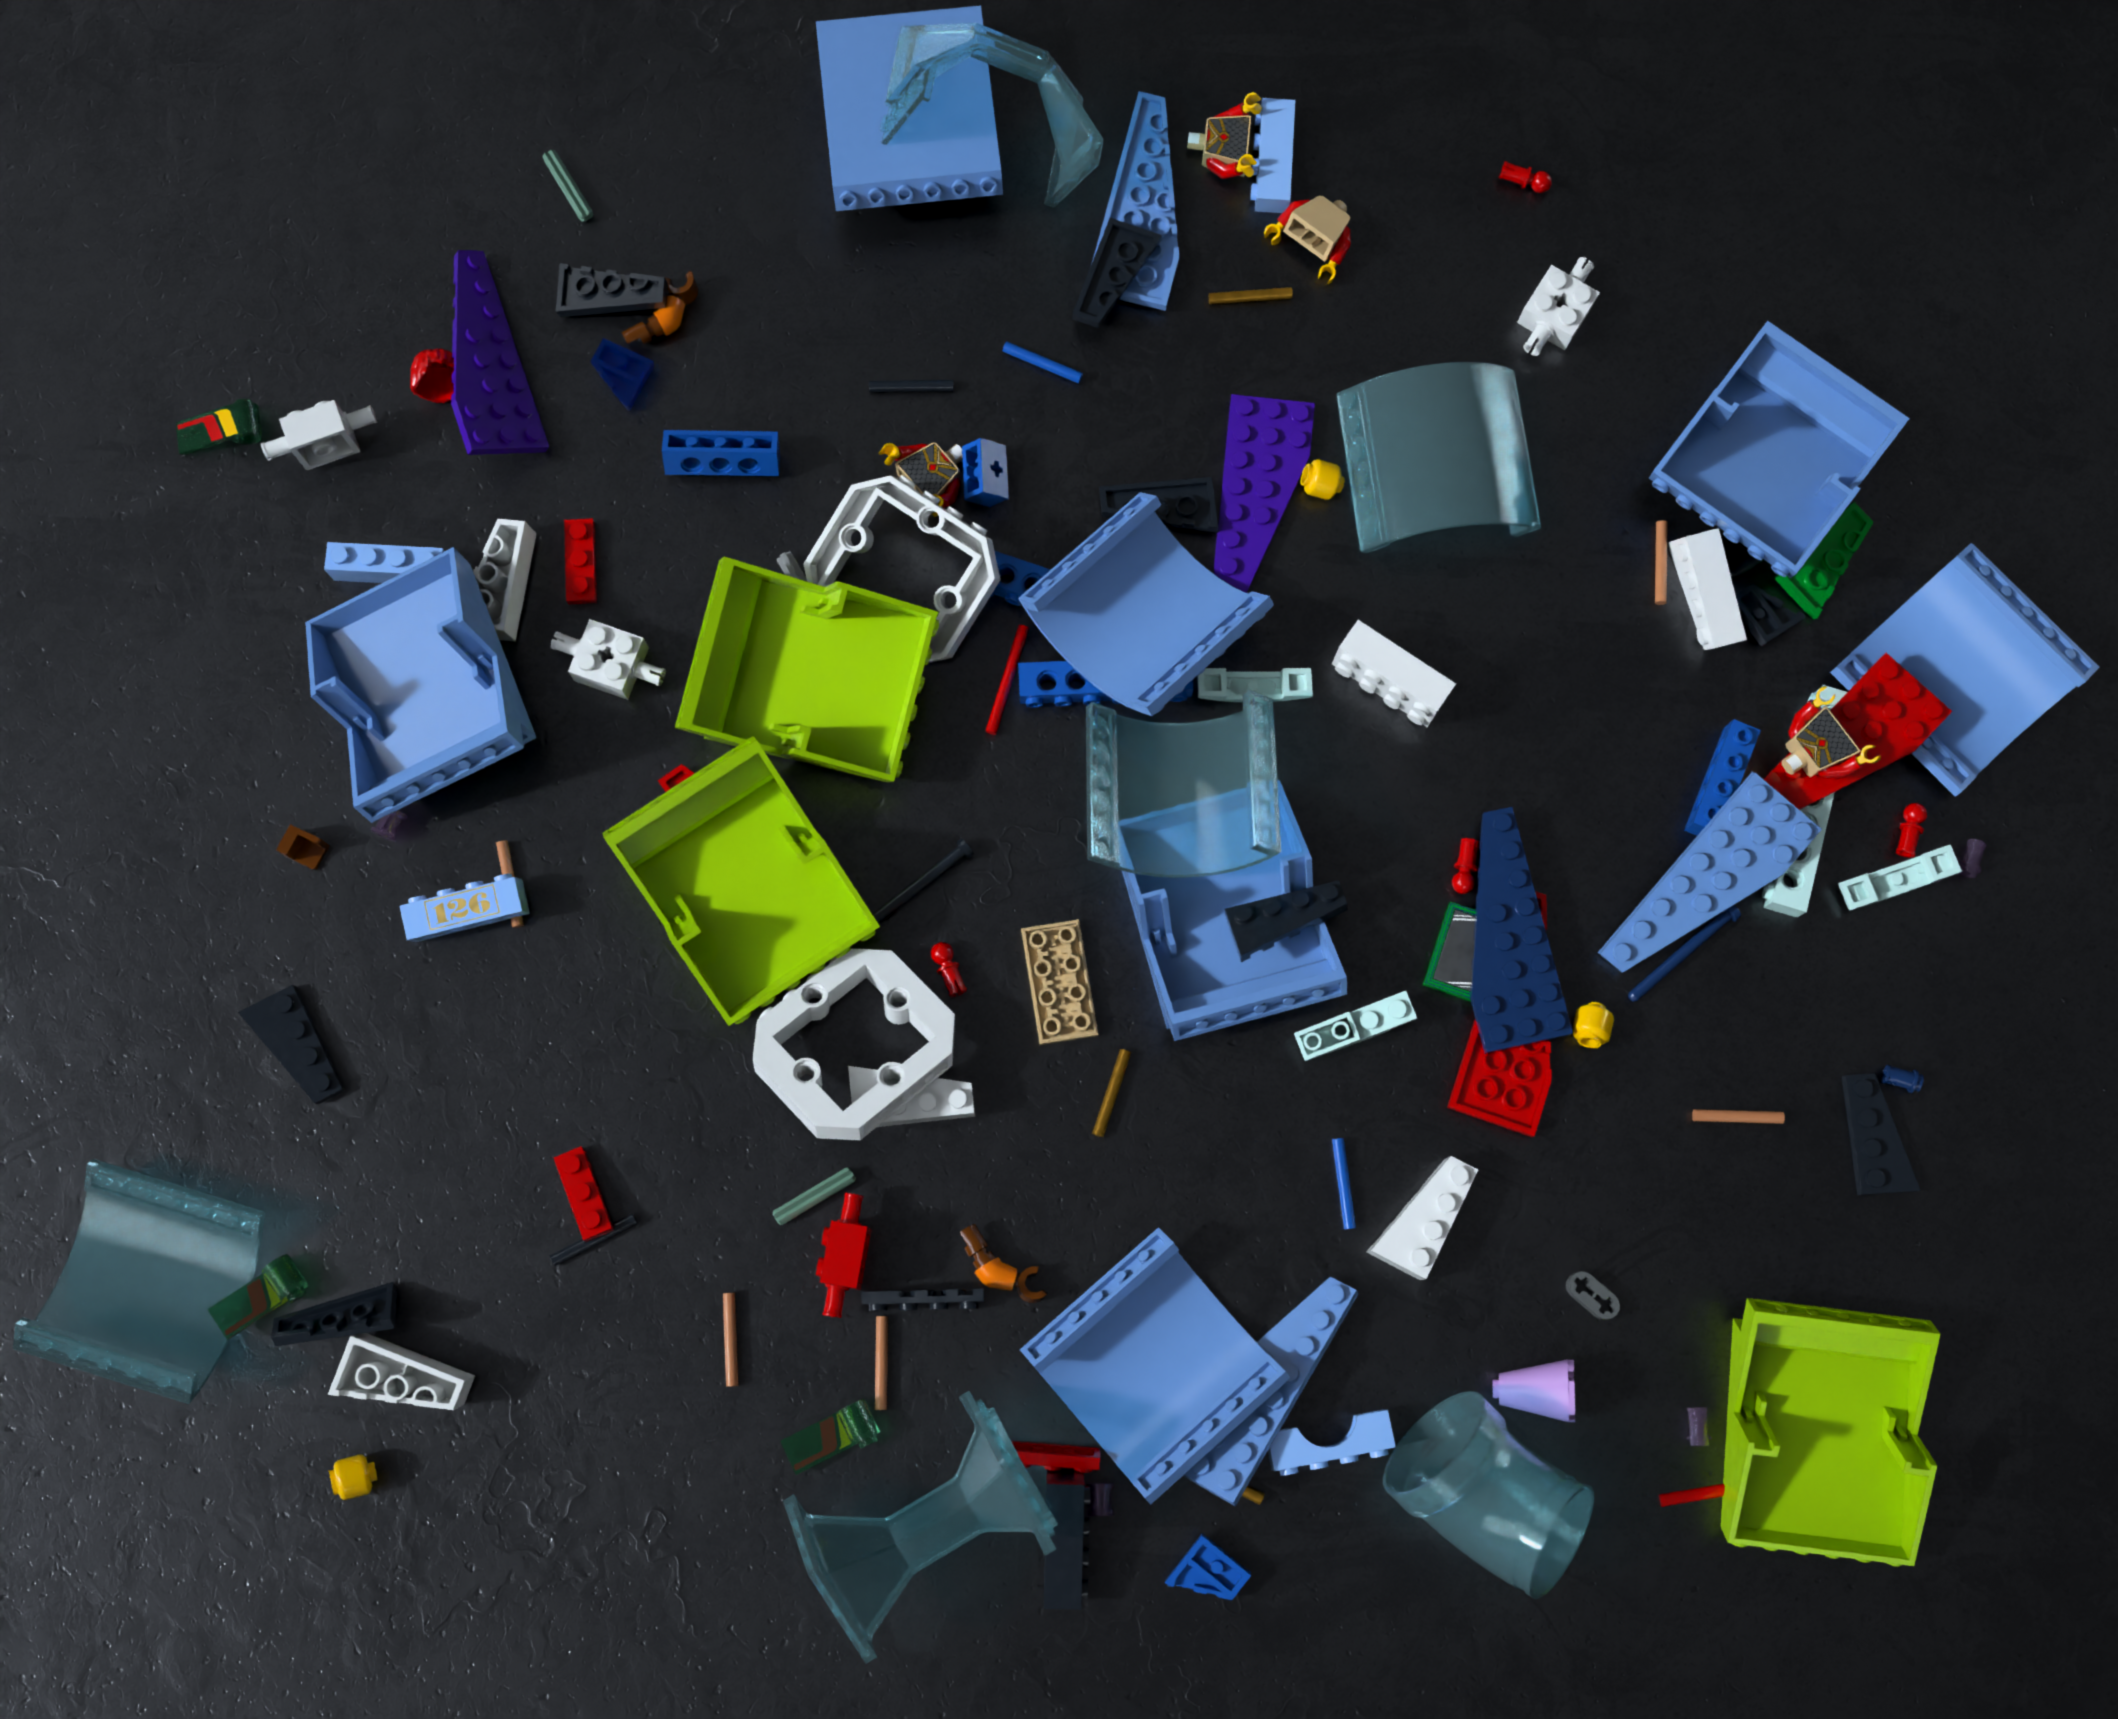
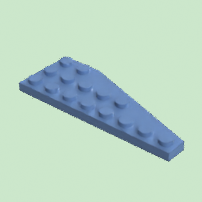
[1091,91,1179,311]
[1598,772,1822,973]
[1183,1277,1358,1506]

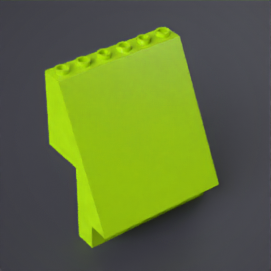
[675,556,939,782]
[602,736,880,1026]
[1721,1298,1941,1567]

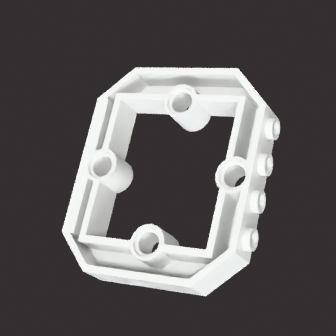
[804,475,1000,663]
[753,949,955,1140]

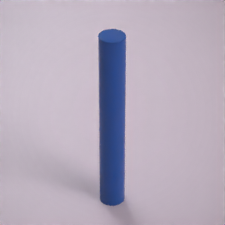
[1002,341,1083,384]
[1332,1138,1356,1230]

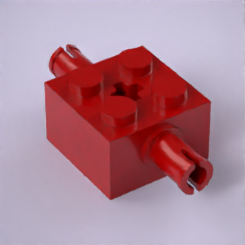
[816,1193,872,1318]

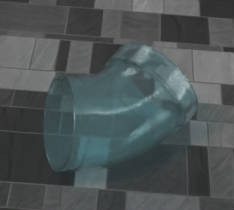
[1383,1391,1594,1599]

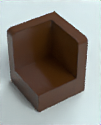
[276,824,330,870]

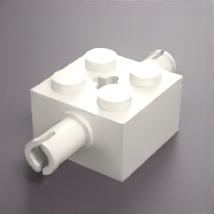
[1517,257,1600,356]
[261,400,378,470]
[551,619,666,700]

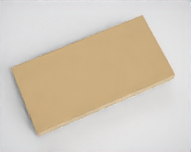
[1021,919,1098,1045]

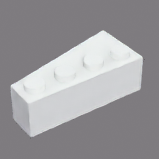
[473,519,537,641]
[1667,528,1747,650]

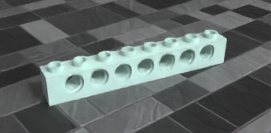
[1762,685,1847,917]

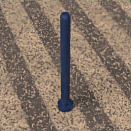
[1628,905,1741,1002]

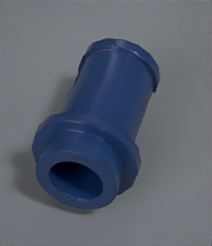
[1881,1065,1924,1093]

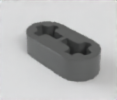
[1566,1271,1620,1320]

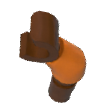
[621,271,698,344]
[960,1224,1048,1303]

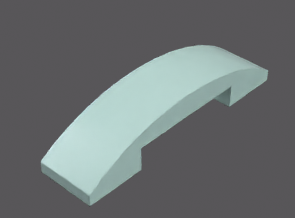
[1197,668,1313,702]
[1838,844,1962,911]

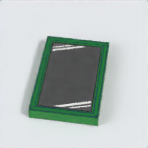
[1423,902,1475,1002]

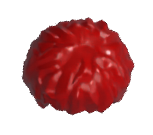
[410,348,454,403]

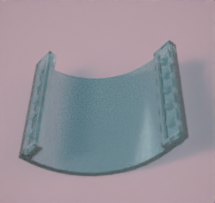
[1336,362,1541,553]
[1086,690,1281,878]
[13,1159,265,1404]

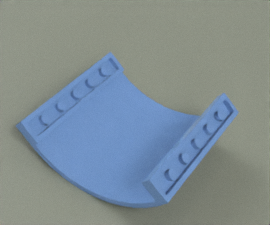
[1018,492,1274,716]
[1830,543,2099,797]
[1020,1227,1290,1505]

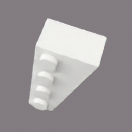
[848,1066,975,1127]
[1367,1156,1478,1280]
[328,1333,475,1410]

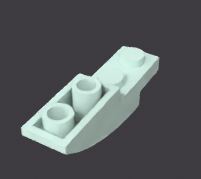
[1294,991,1418,1061]

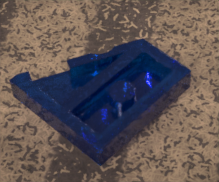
[590,338,655,411]

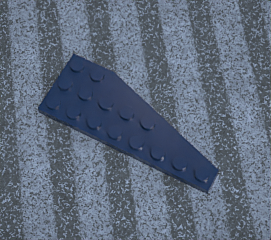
[1470,807,1573,1054]

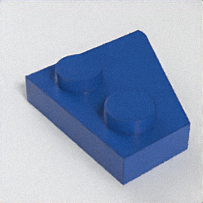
[1165,1533,1251,1600]

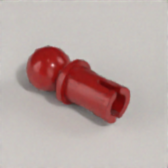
[1499,161,1552,193]
[1896,803,1927,858]
[1452,838,1480,894]
[931,942,967,998]

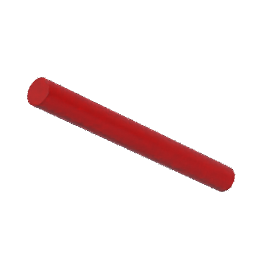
[985,625,1029,735]
[1659,1484,1725,1507]

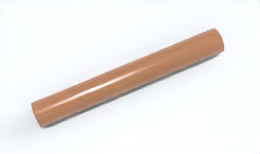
[1655,521,1668,605]
[496,840,524,928]
[1692,1109,1785,1124]
[723,1293,738,1387]
[875,1316,888,1410]

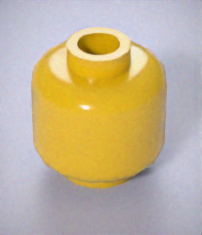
[1300,459,1345,500]
[1572,1002,1614,1048]
[329,1454,378,1500]

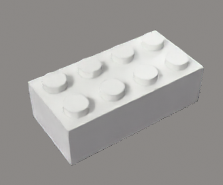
[1332,620,1456,727]

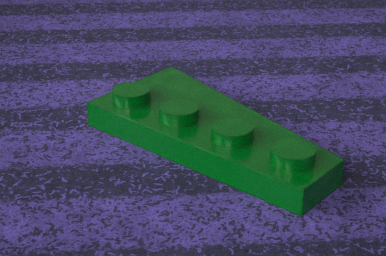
[1774,501,1873,620]

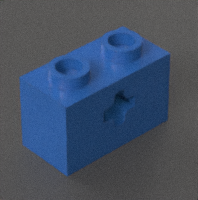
[962,438,1009,507]

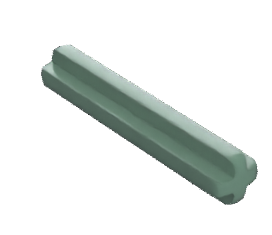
[543,150,593,222]
[773,1167,856,1225]

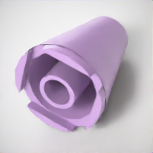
[1493,1359,1575,1422]

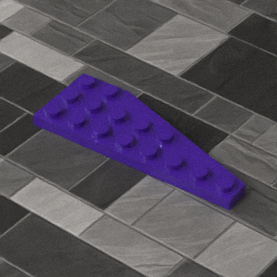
[451,250,549,455]
[1213,394,1315,593]

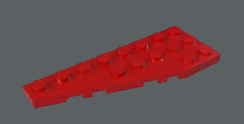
[1763,653,1952,810]
[1447,891,1552,1137]

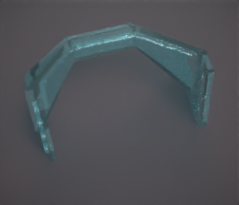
[880,23,1104,208]
[783,1391,1058,1664]

